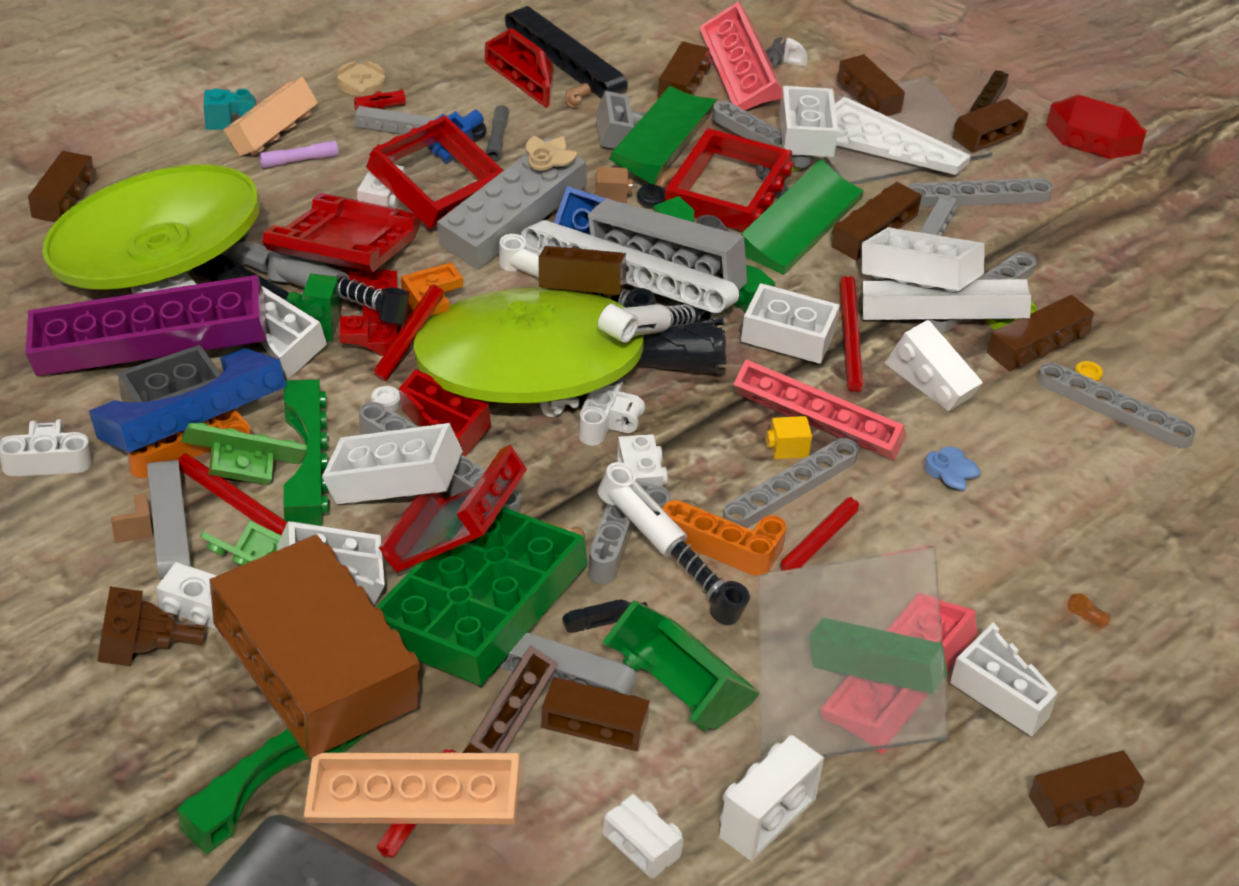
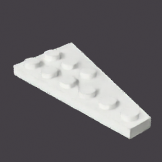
[835,97,971,175]

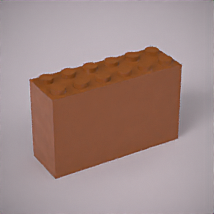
[209,534,420,759]

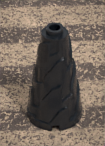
[635,318,726,375]

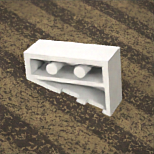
[261,286,327,380]
[885,319,983,411]
[277,521,385,607]
[950,622,1058,736]

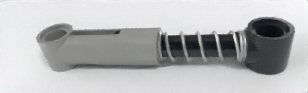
[267,250,410,323]

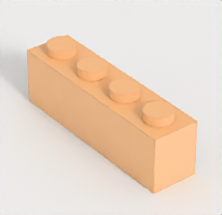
[223,77,318,156]

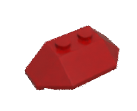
[485,28,554,108]
[1046,94,1147,159]

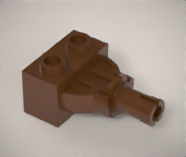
[97,586,205,666]

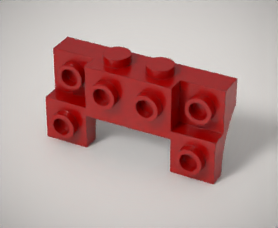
[339,266,403,356]

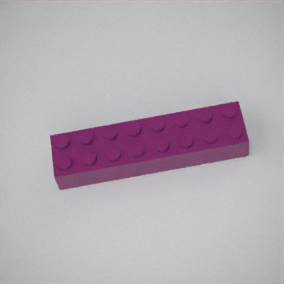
[25,275,267,376]

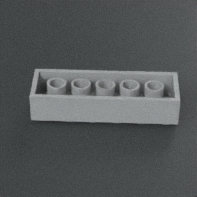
[437,138,587,270]
[588,198,747,291]

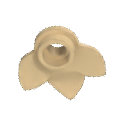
[526,136,577,171]

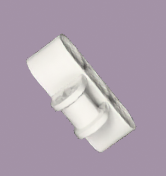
[579,377,646,446]
[0,419,92,476]

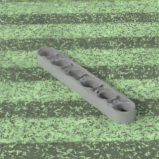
[908,178,1053,207]
[926,252,1037,333]
[1037,362,1196,448]
[723,438,859,528]

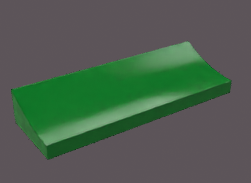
[609,86,717,185]
[741,158,864,275]

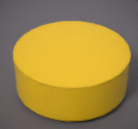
[1075,361,1103,383]

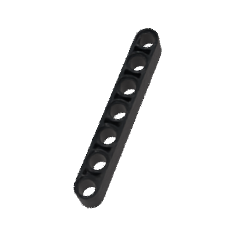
[504,6,628,99]

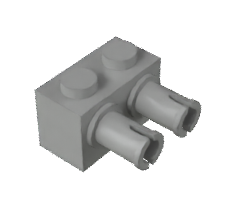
[596,91,645,149]

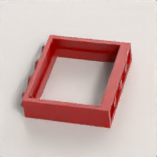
[366,115,504,229]
[665,128,795,231]

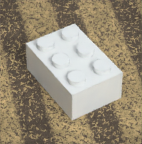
[779,86,838,157]
[741,283,840,364]
[719,734,824,861]

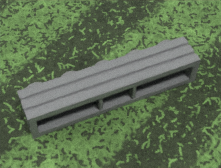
[355,106,436,134]
[920,194,958,236]

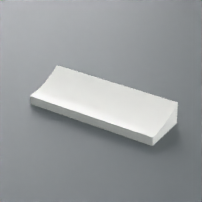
[863,279,1031,320]

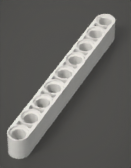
[521,220,739,313]

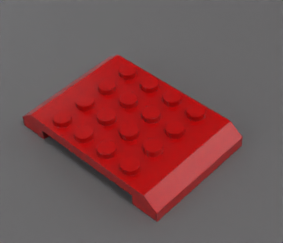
[262,193,421,273]

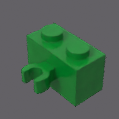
[286,273,340,341]

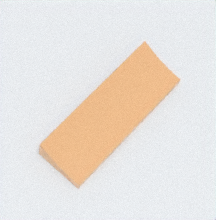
[304,753,524,824]

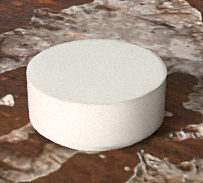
[371,386,401,411]

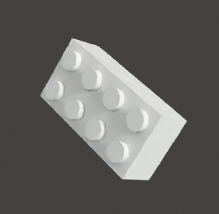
[862,227,985,292]
[322,423,462,504]

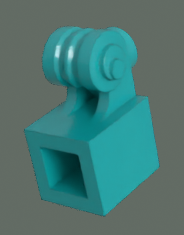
[203,88,256,130]

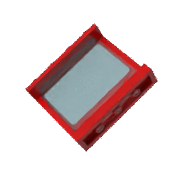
[379,444,527,573]

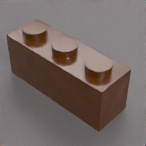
[657,41,712,99]
[837,54,905,116]
[952,98,1029,153]
[28,150,96,223]
[538,246,626,296]
[541,677,650,752]
[1029,750,1145,828]

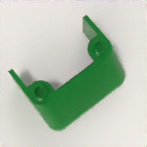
[602,600,760,731]

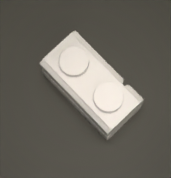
[603,794,683,879]

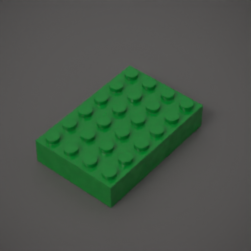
[375,507,587,686]

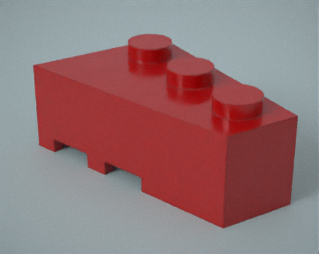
[399,369,491,457]

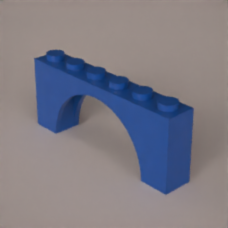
[89,348,286,453]

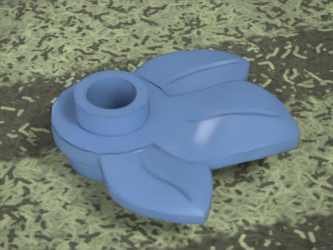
[924,447,981,491]

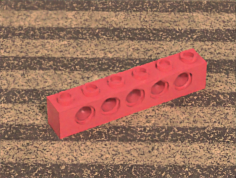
[733,359,907,461]

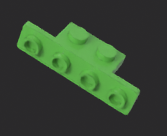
[182,423,307,485]
[200,521,281,566]

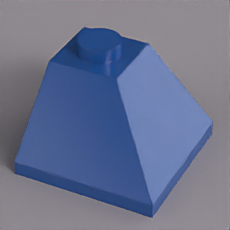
[554,186,606,235]

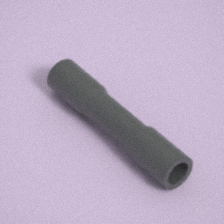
[486,105,509,162]

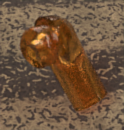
[1067,593,1112,629]

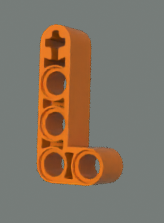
[127,409,251,478]
[663,500,787,576]

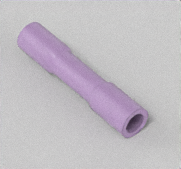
[259,141,339,168]

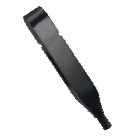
[562,599,647,633]

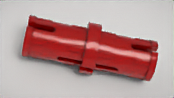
[353,89,406,111]

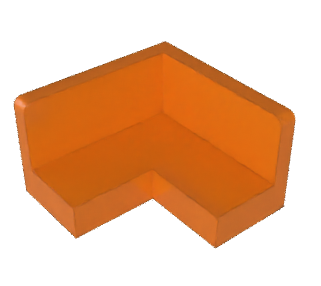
[401,262,463,320]

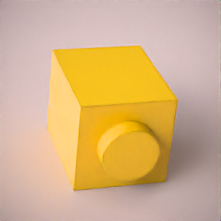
[765,416,812,459]

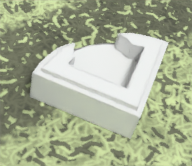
[783,38,808,67]

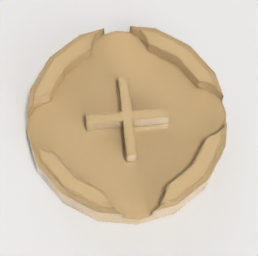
[336,61,386,96]

